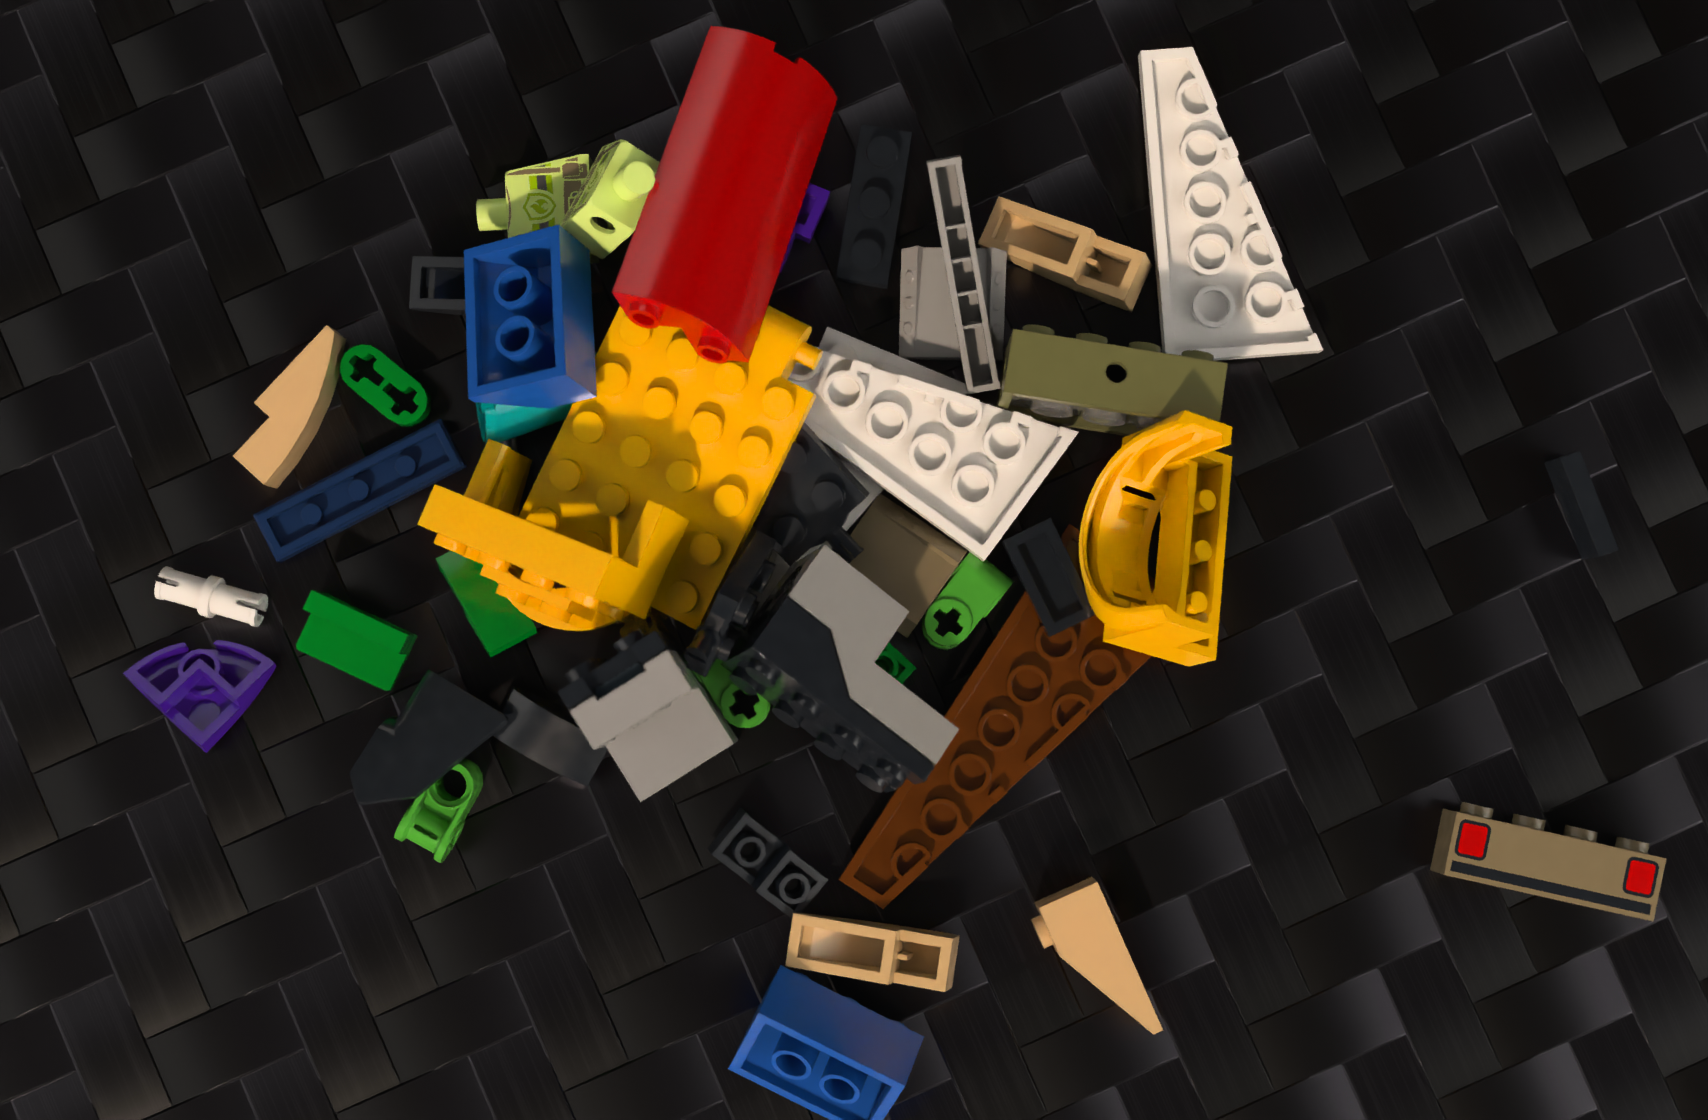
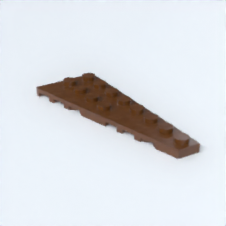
[839,524,1155,909]

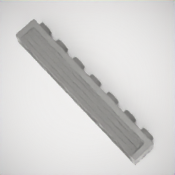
[927,155,1000,394]

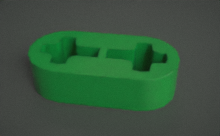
[340,344,432,427]

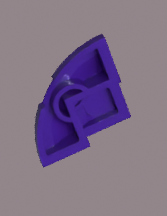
[123,640,277,753]

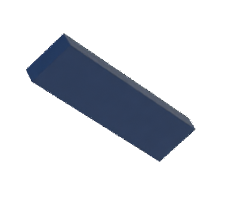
[253,419,467,562]

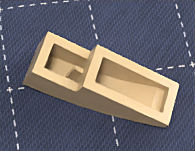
[978,197,1152,312]
[233,325,346,489]
[785,912,960,992]

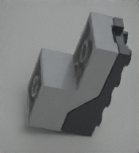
[720,544,959,793]
[557,627,738,802]

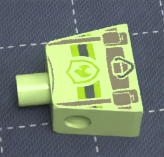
[560,139,660,259]
[476,154,599,263]

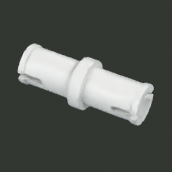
[154,566,268,627]

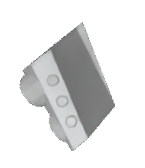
[899,246,1007,361]

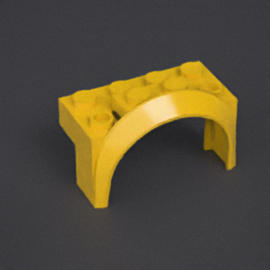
[1079,410,1232,667]
[417,439,690,631]

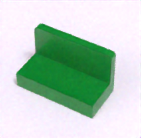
[296,590,418,691]

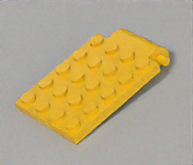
[518,305,823,630]

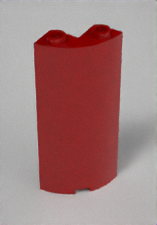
[612,26,838,363]

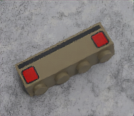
[1430,802,1667,922]

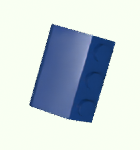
[464,224,597,409]
[728,965,924,1120]

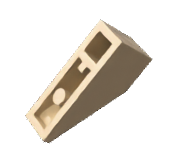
[1031,877,1163,1035]

